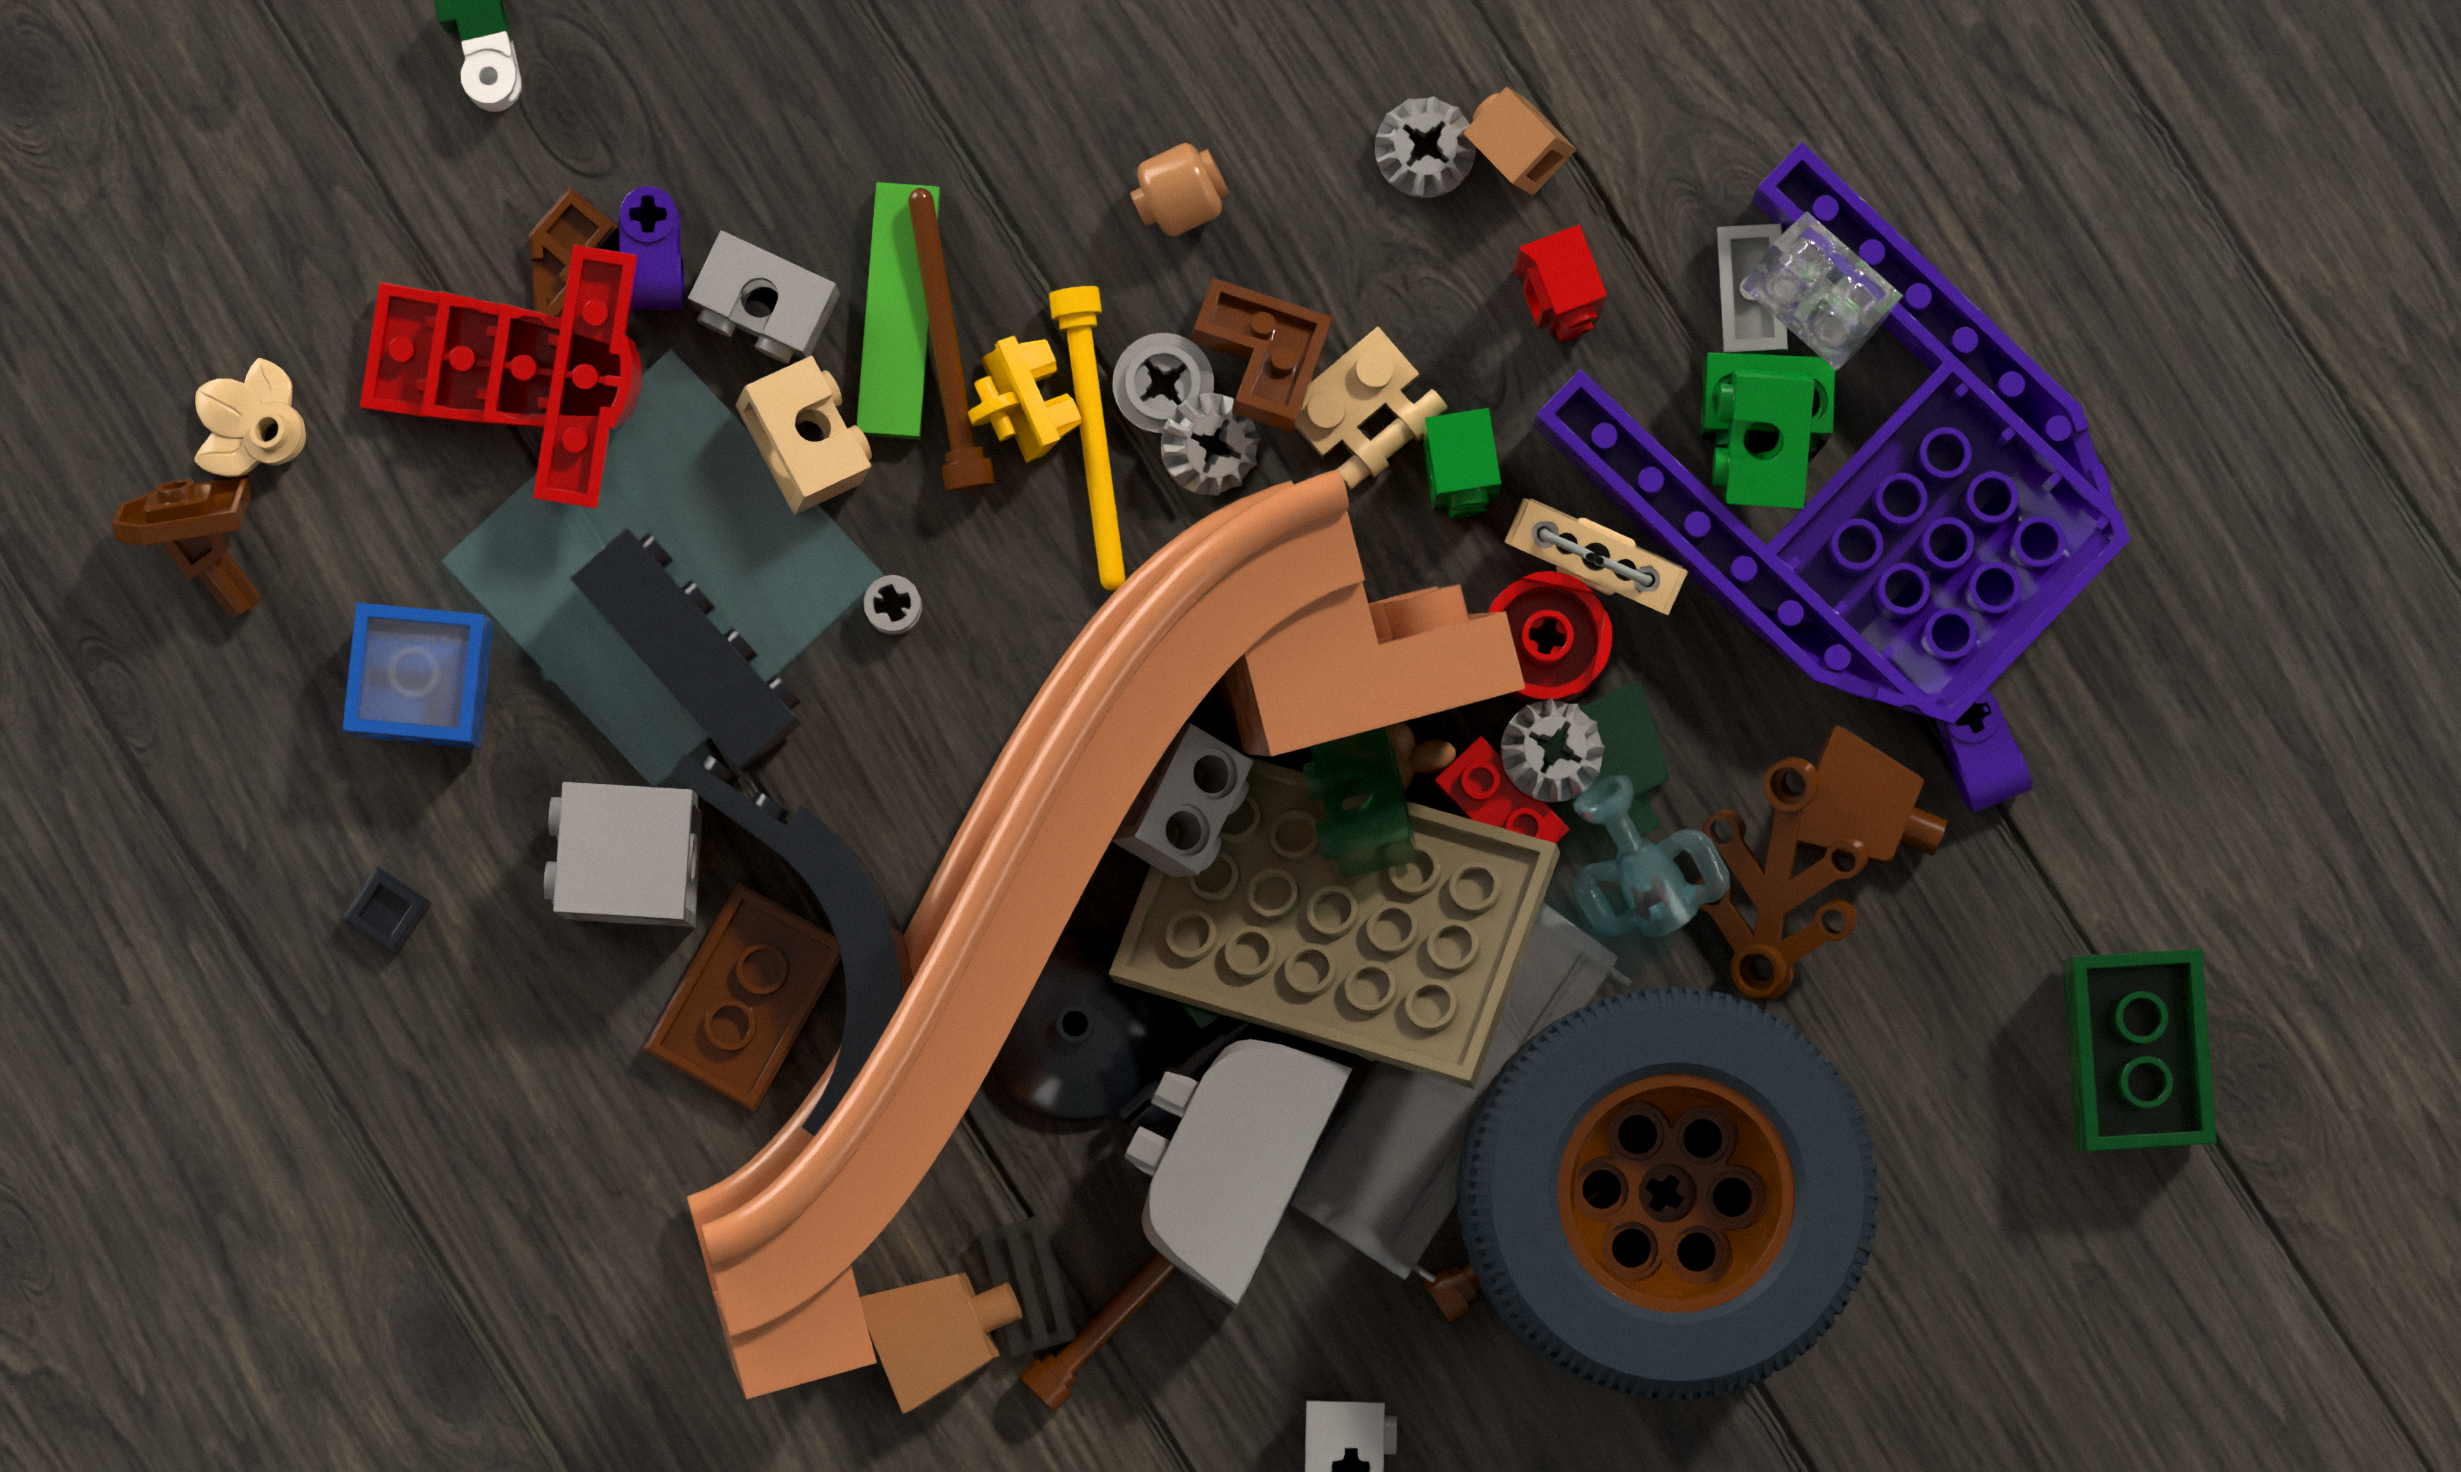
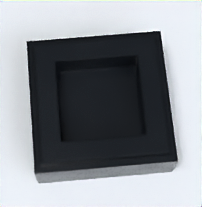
[341,866,433,956]

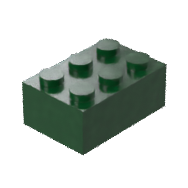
[2062,949,2217,1153]

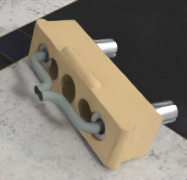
[1504,498,1688,615]

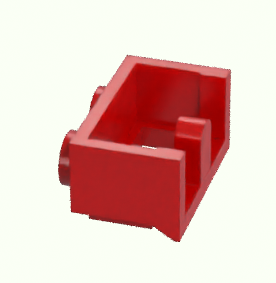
[1514,224,1607,343]

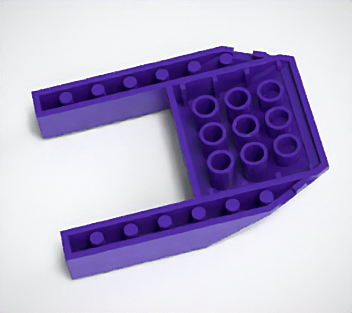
[1532,141,2131,725]

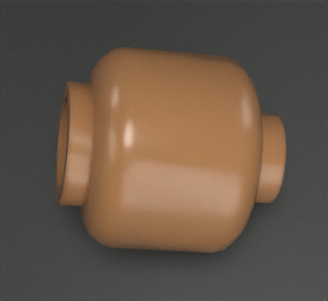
[1130,143,1229,237]

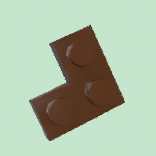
[1191,278,1333,433]

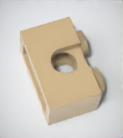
[735,356,872,515]

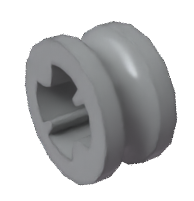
[864,575,922,635]

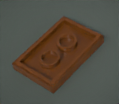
[643,882,842,1113]

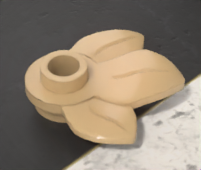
[195,358,306,478]

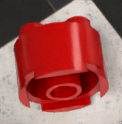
[1488,571,1612,705]

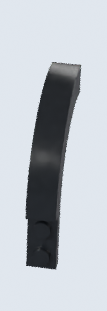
[670,753,913,1137]

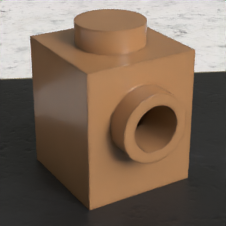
[1463,86,1576,195]

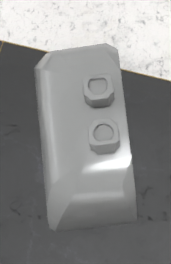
[1124,1039,1352,1309]

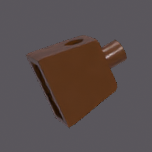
[1797,725,1948,867]

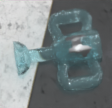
[1573,775,1730,937]

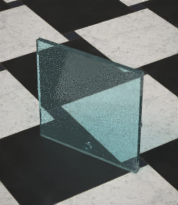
[441,349,884,787]

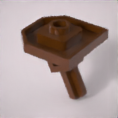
[112,475,260,618]

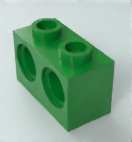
[1700,352,1835,452]
[1422,408,1501,519]

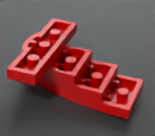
[360,244,642,509]

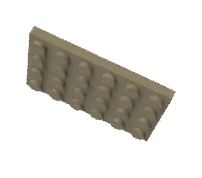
[1109,756,1560,1089]

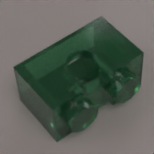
[1303,726,1420,879]

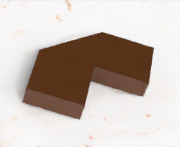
[529,187,619,318]

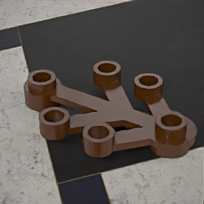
[1692,757,1868,1001]

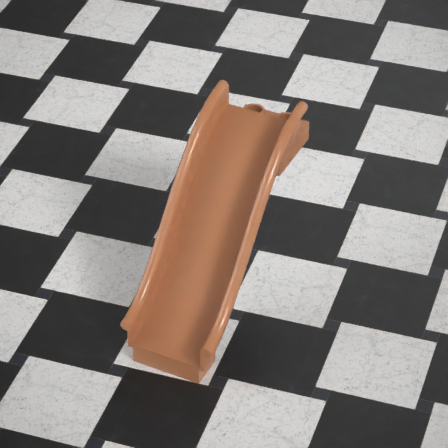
[687,469,1526,1399]

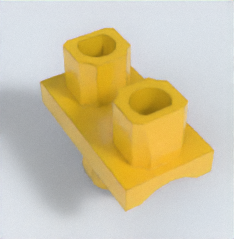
[967,335,1082,463]

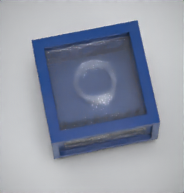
[342,602,494,749]

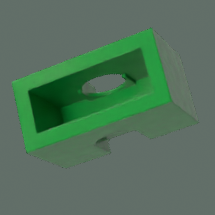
[1712,368,1815,509]

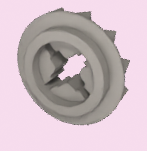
[1375,96,1476,198]
[1113,333,1214,433]
[1161,393,1262,496]
[1501,698,1605,802]

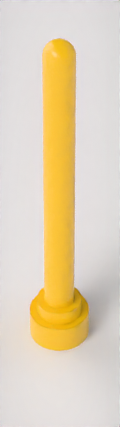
[1049,286,1125,591]

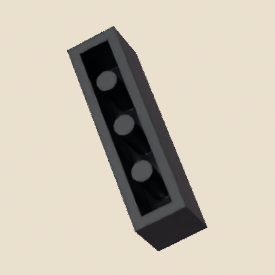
[570,527,802,775]

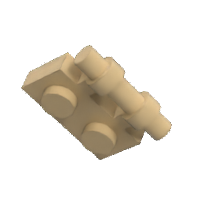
[1295,326,1448,490]

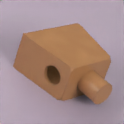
[860,1273,1022,1414]

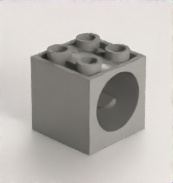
[544,782,704,928]

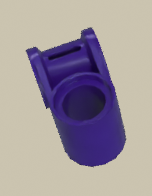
[619,186,684,310]
[1935,690,2033,814]

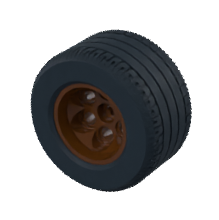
[1457,987,1879,1400]

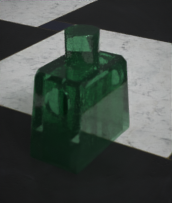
[1529,680,1670,844]

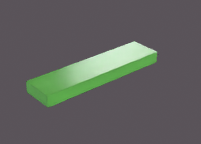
[856,182,941,440]

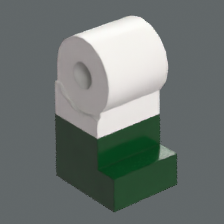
[434,0,522,112]

